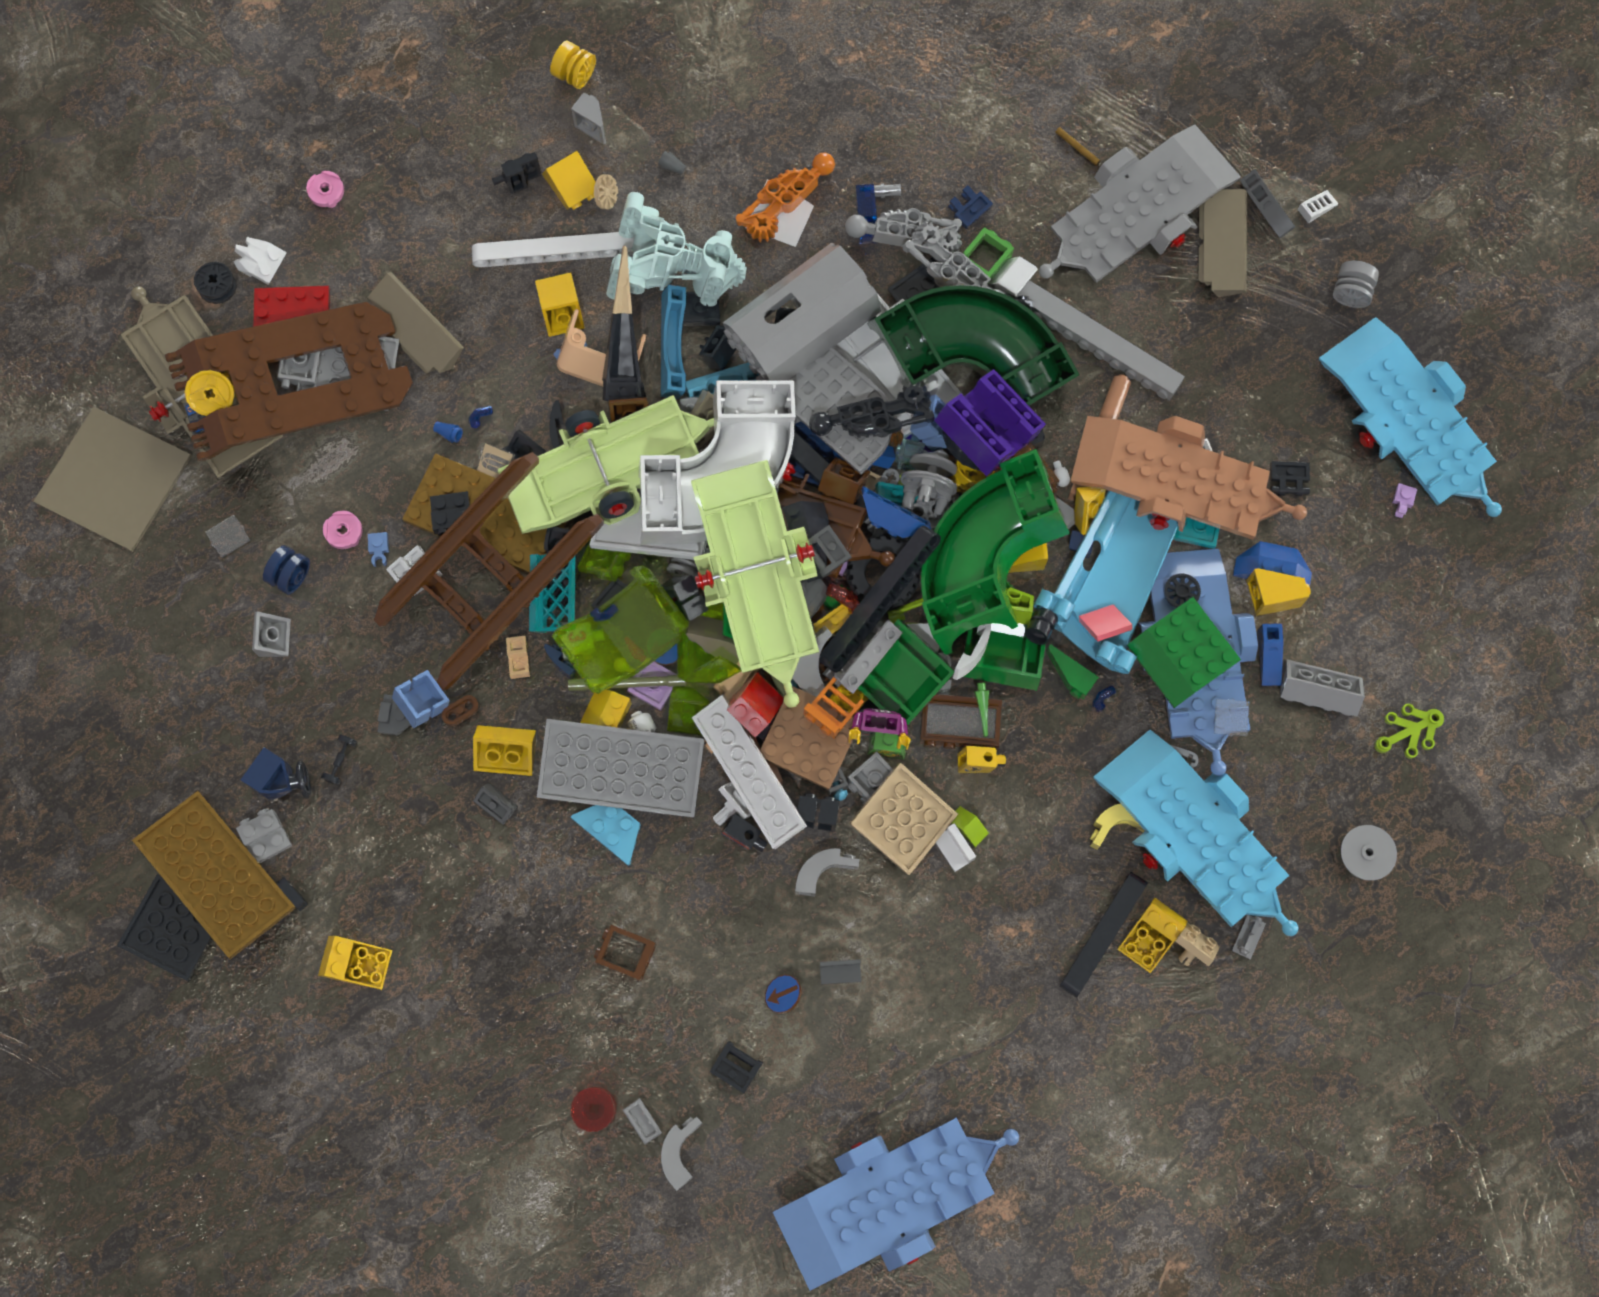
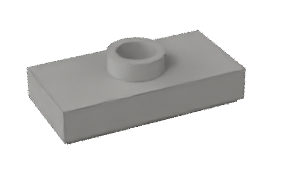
[623,1098,662,1145]

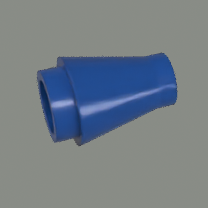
[433,421,463,443]

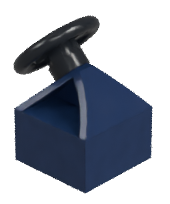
[241,747,311,800]

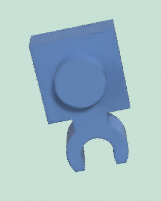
[368,532,389,567]

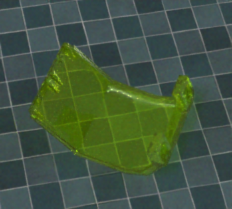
[552,566,689,694]

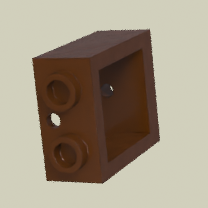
[594,925,657,982]

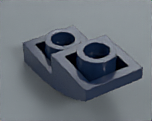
[544,644,576,679]

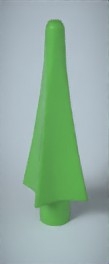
[974,682,989,737]

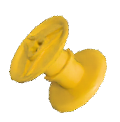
[185,370,234,416]

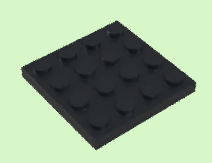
[117,874,212,982]

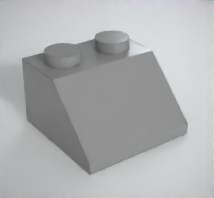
[571,93,606,145]

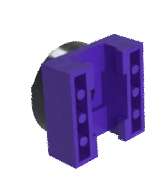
[934,369,1046,476]

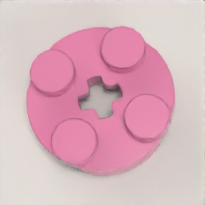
[306,171,344,208]
[323,511,363,549]

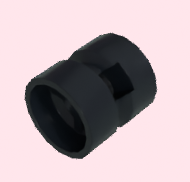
[1024,608,1058,645]

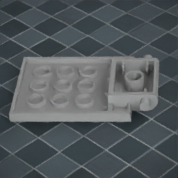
[277,337,399,411]

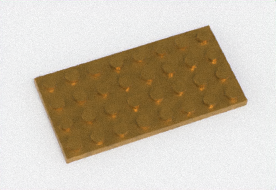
[402,453,569,574]
[132,791,296,960]

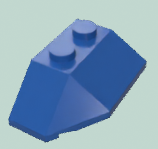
[861,486,931,538]
[1233,541,1312,586]

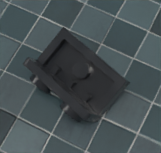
[502,430,547,461]

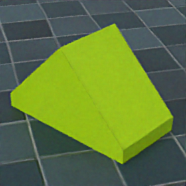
[951,806,989,847]

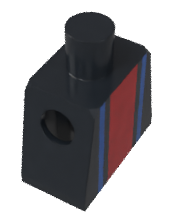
[721,814,768,852]

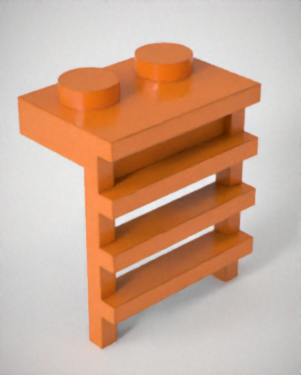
[803,677,864,739]

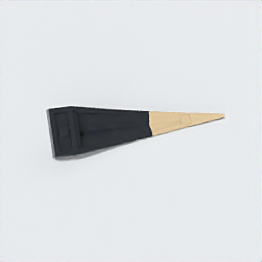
[602,245,641,401]

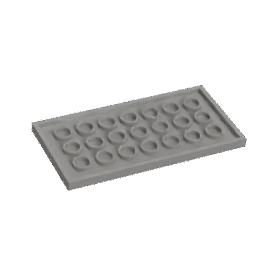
[537,718,704,817]

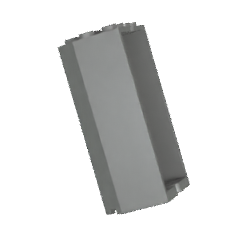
[723,243,881,381]

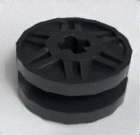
[194,262,237,304]

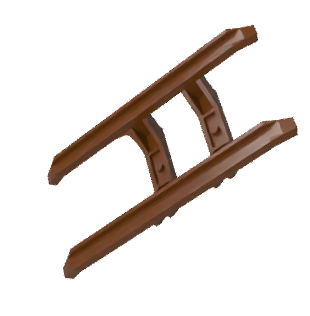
[374,452,604,691]

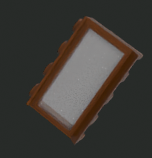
[920,694,1002,750]

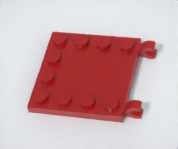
[253,286,330,327]

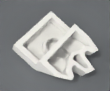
[234,237,287,285]

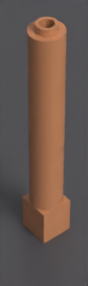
[1068,374,1131,501]

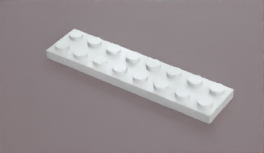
[692,695,807,849]

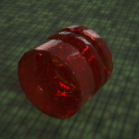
[571,1087,617,1132]

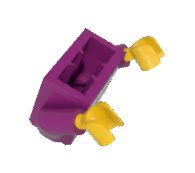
[848,708,911,750]

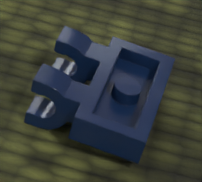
[948,185,993,229]

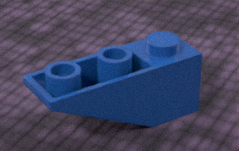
[1258,624,1283,686]

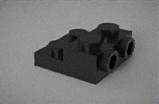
[430,491,470,536]

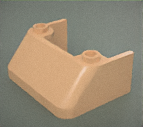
[557,309,647,387]

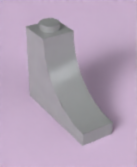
[792,626,833,697]

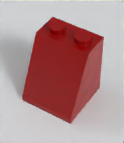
[727,672,784,737]

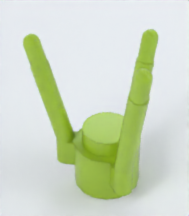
[888,598,925,624]

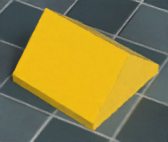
[1074,487,1106,535]

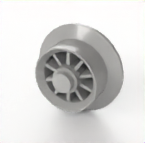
[1341,825,1397,881]

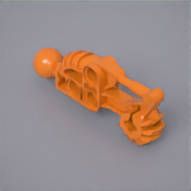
[736,152,835,243]

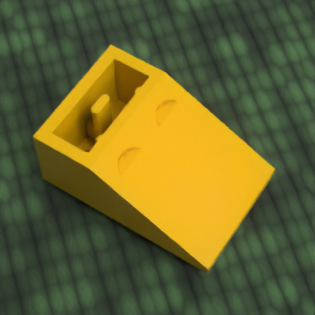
[1117,897,1187,973]
[318,936,392,990]

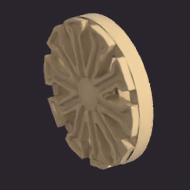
[594,174,618,210]

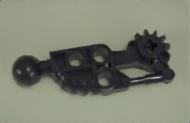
[809,382,935,438]

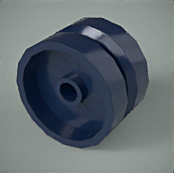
[263,545,310,595]

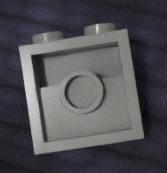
[847,752,893,805]
[236,808,292,864]

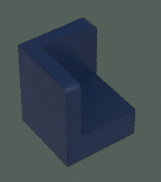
[1069,530,1094,559]

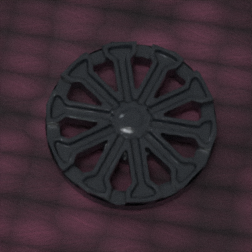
[1164,573,1201,608]

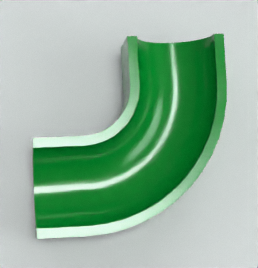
[921,449,1070,655]

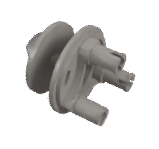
[901,450,957,519]

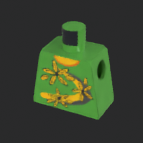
[867,732,906,760]

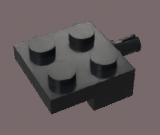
[491,152,542,194]

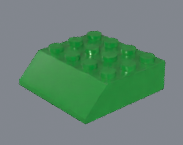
[1127,597,1241,708]
[963,611,1045,691]
[858,619,955,726]

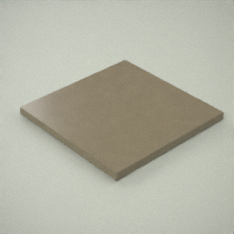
[33,407,192,552]

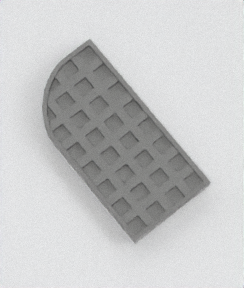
[756,347,892,474]

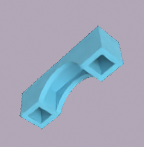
[686,362,759,398]

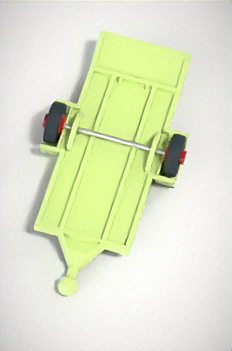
[498,395,714,534]

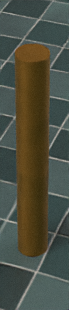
[1055,127,1101,166]

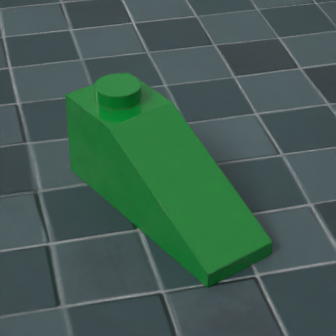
[1046,644,1099,700]

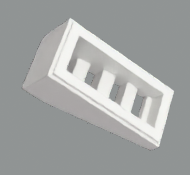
[1298,190,1338,223]

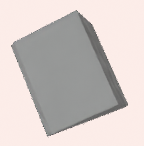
[252,612,291,657]

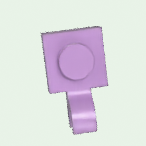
[1392,483,1417,518]

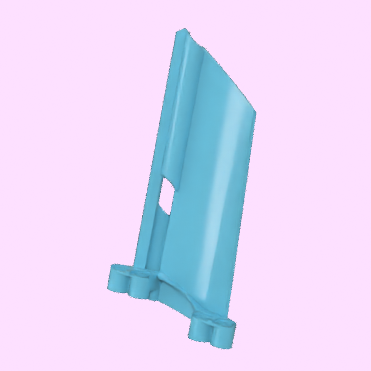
[1033,491,1178,674]

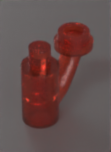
[826,583,860,613]

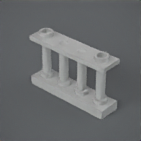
[823,620,902,694]

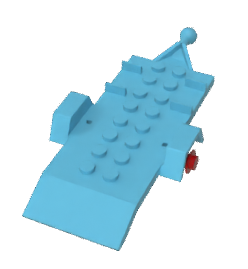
[1319,317,1502,517]
[1094,730,1299,936]

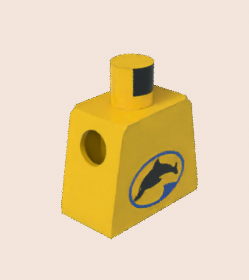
[957,746,1006,773]

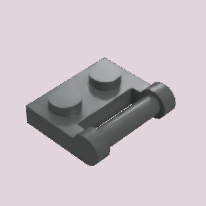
[808,525,852,578]

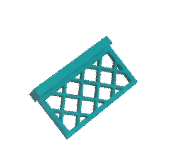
[529,554,575,633]

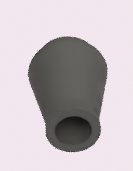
[658,151,686,175]

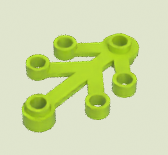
[1374,703,1444,759]

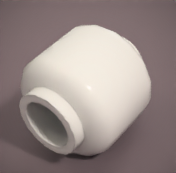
[627,711,656,732]

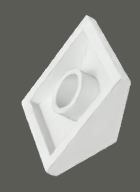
[988,256,1038,296]

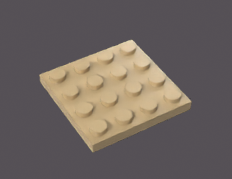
[849,763,958,875]

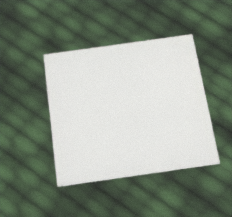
[745,179,814,247]

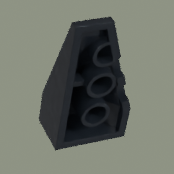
[783,501,829,583]
[544,526,590,607]

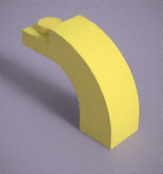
[1090,804,1145,850]

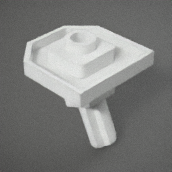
[713,782,752,826]

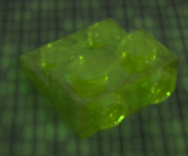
[577,540,631,581]

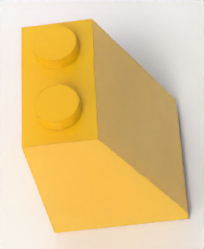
[542,151,595,210]
[535,272,585,337]
[1008,543,1048,573]
[1246,568,1311,616]

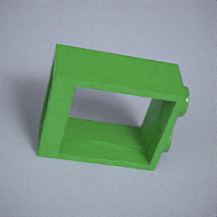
[963,227,1014,285]

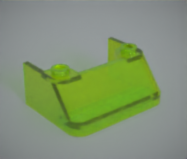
[677,602,742,684]

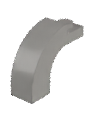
[795,848,859,897]
[661,1117,703,1191]

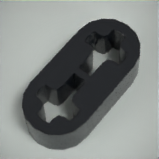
[276,877,308,911]

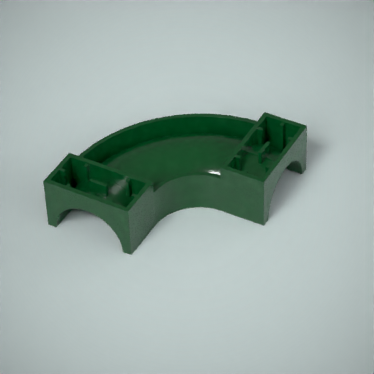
[867,285,1080,406]

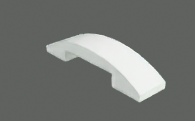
[953,624,991,680]

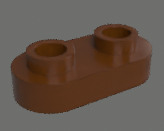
[442,695,479,726]

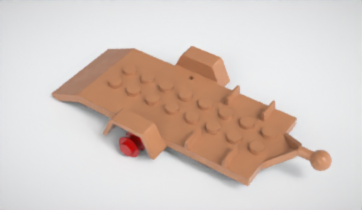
[1071,416,1307,540]

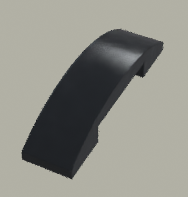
[549,400,564,449]

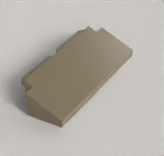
[1199,189,1247,297]
[367,272,464,373]

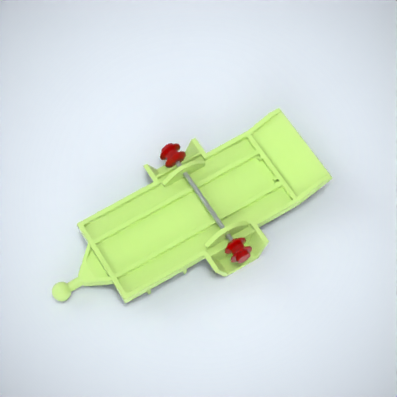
[691,460,819,708]

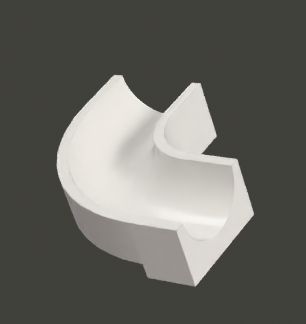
[639,381,796,545]

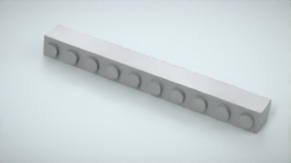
[1015,280,1185,401]

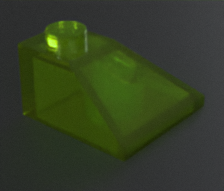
[667,686,709,736]

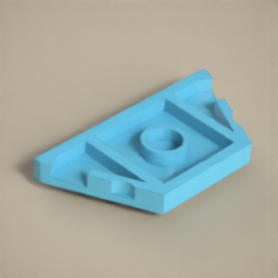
[571,805,641,866]

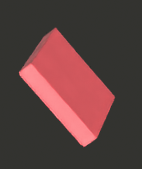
[1079,604,1132,642]

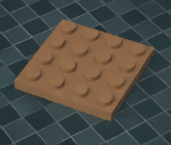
[760,686,854,790]

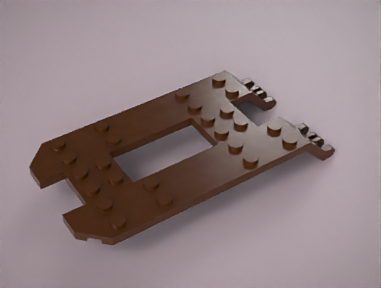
[165,302,413,461]

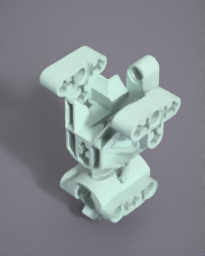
[606,192,747,306]

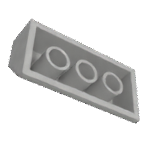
[1280,659,1365,716]

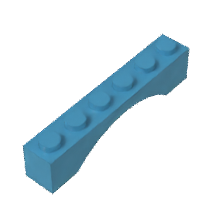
[661,285,686,399]

